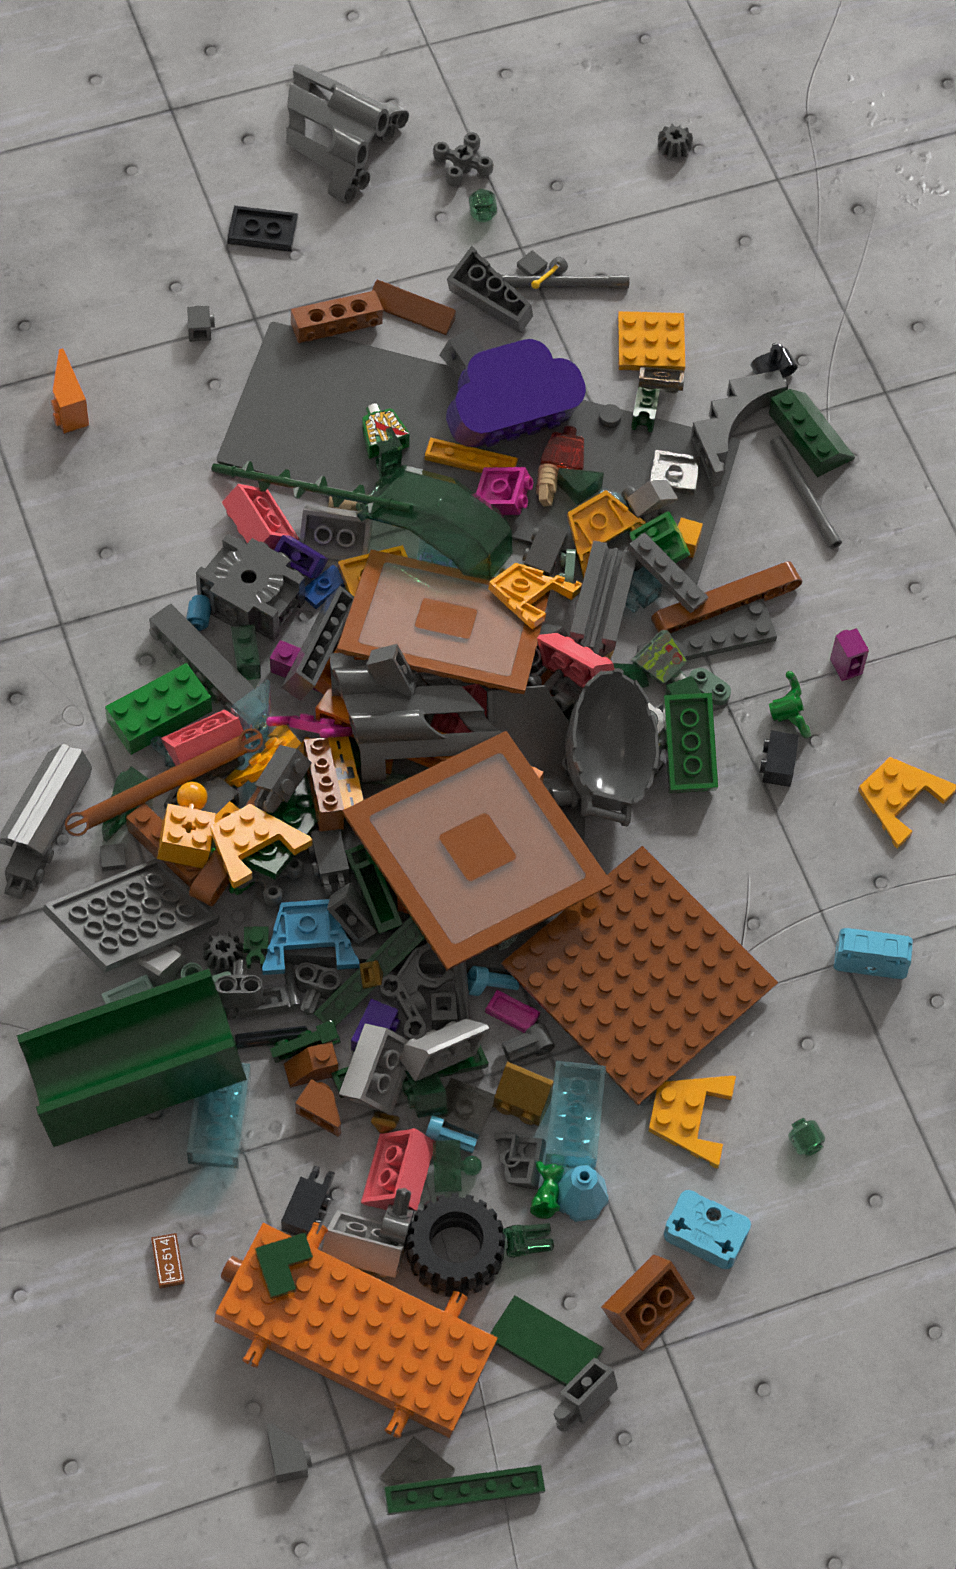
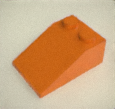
[51,348,89,434]

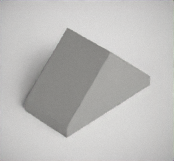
[627,480,678,518]

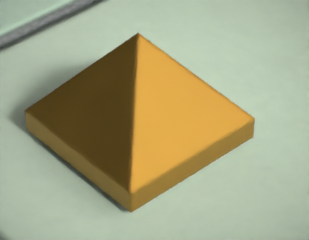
[359,960,383,989]
[371,1111,400,1134]

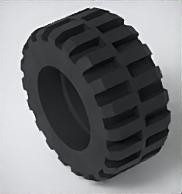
[407,1193,505,1297]

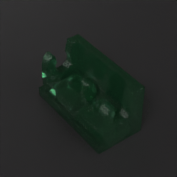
[375,427,402,479]

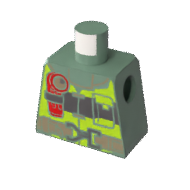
[630,630,687,684]

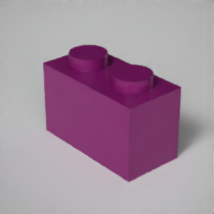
[830,628,869,681]

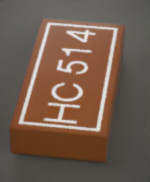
[151,1233,185,1289]

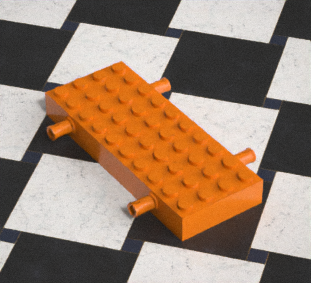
[214,1222,498,1438]

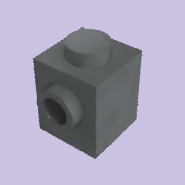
[187,305,215,342]

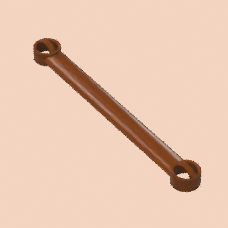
[65,728,263,837]

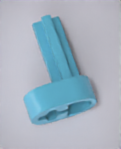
[467,966,519,996]
[425,1115,477,1153]

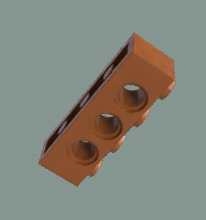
[291,290,383,343]
[303,738,344,831]

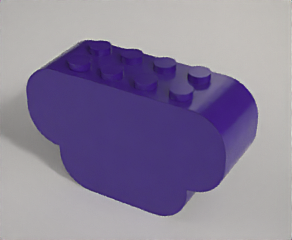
[446,339,586,447]

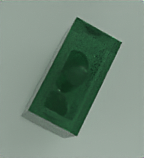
[231,624,261,680]
[402,1071,447,1118]

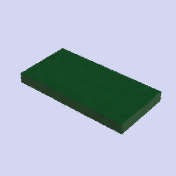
[490,1295,604,1387]

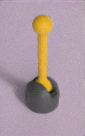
[531,256,568,289]

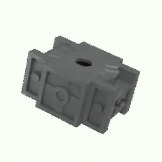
[196,534,305,641]

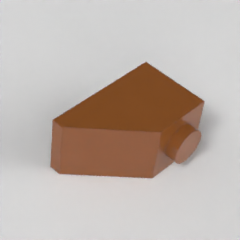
[284,1042,338,1088]
[295,1079,341,1137]

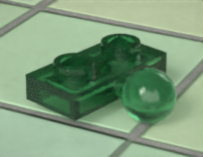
[433,1140,482,1192]

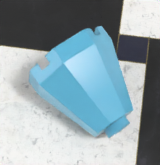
[557,1165,609,1222]

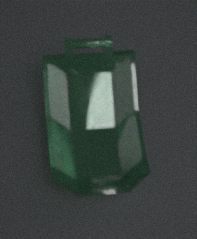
[356,465,513,580]

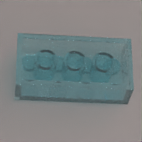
[545,1061,606,1170]
[187,1063,251,1169]

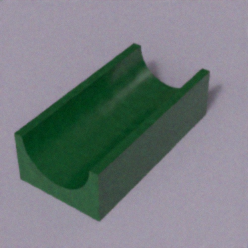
[16,969,247,1147]

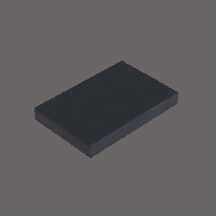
[227,205,298,252]

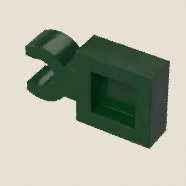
[243,926,269,969]

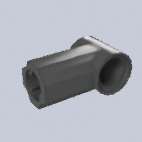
[502,1023,555,1063]

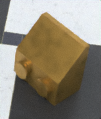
[493,1062,554,1126]

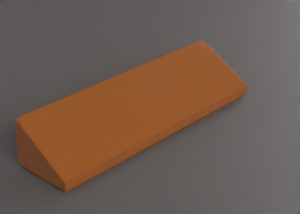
[372,280,456,335]

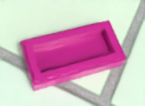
[485,990,540,1033]

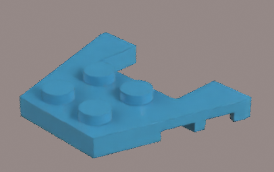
[262,899,359,975]

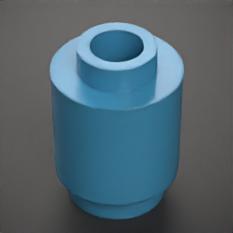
[186,595,211,631]

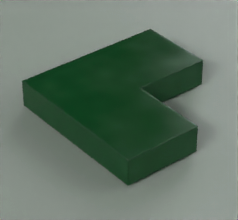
[255,1233,313,1299]

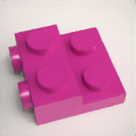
[473,467,533,515]

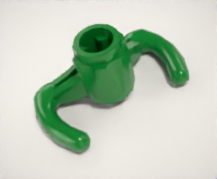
[769,671,811,739]

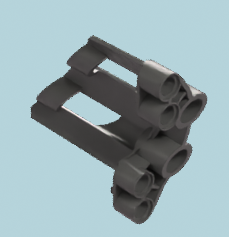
[286,64,409,204]
[330,653,502,783]

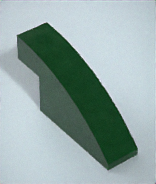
[345,844,403,934]

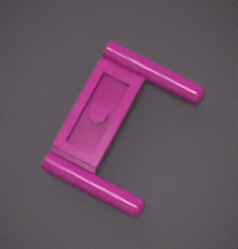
[266,713,353,738]

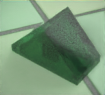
[557,468,604,505]

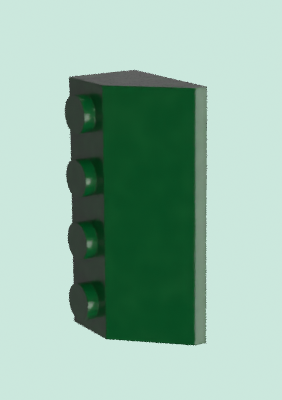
[768,389,855,478]

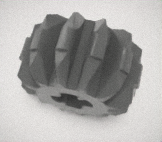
[657,124,693,160]
[202,931,244,973]

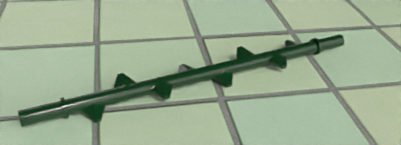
[211,461,413,514]

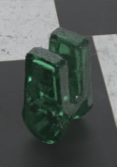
[503,1223,554,1258]

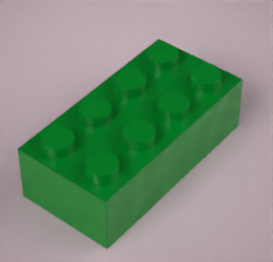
[105,663,212,755]
[662,693,718,793]

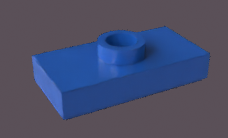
[305,565,345,609]

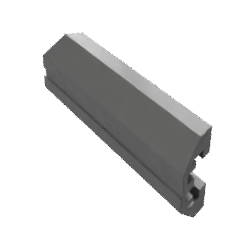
[569,540,637,657]
[0,744,92,857]

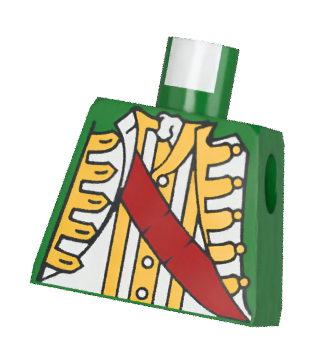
[362,404,410,459]

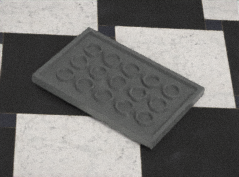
[43,858,220,973]

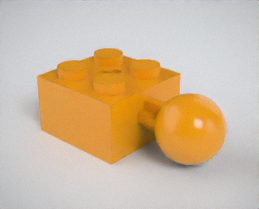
[157,782,216,868]

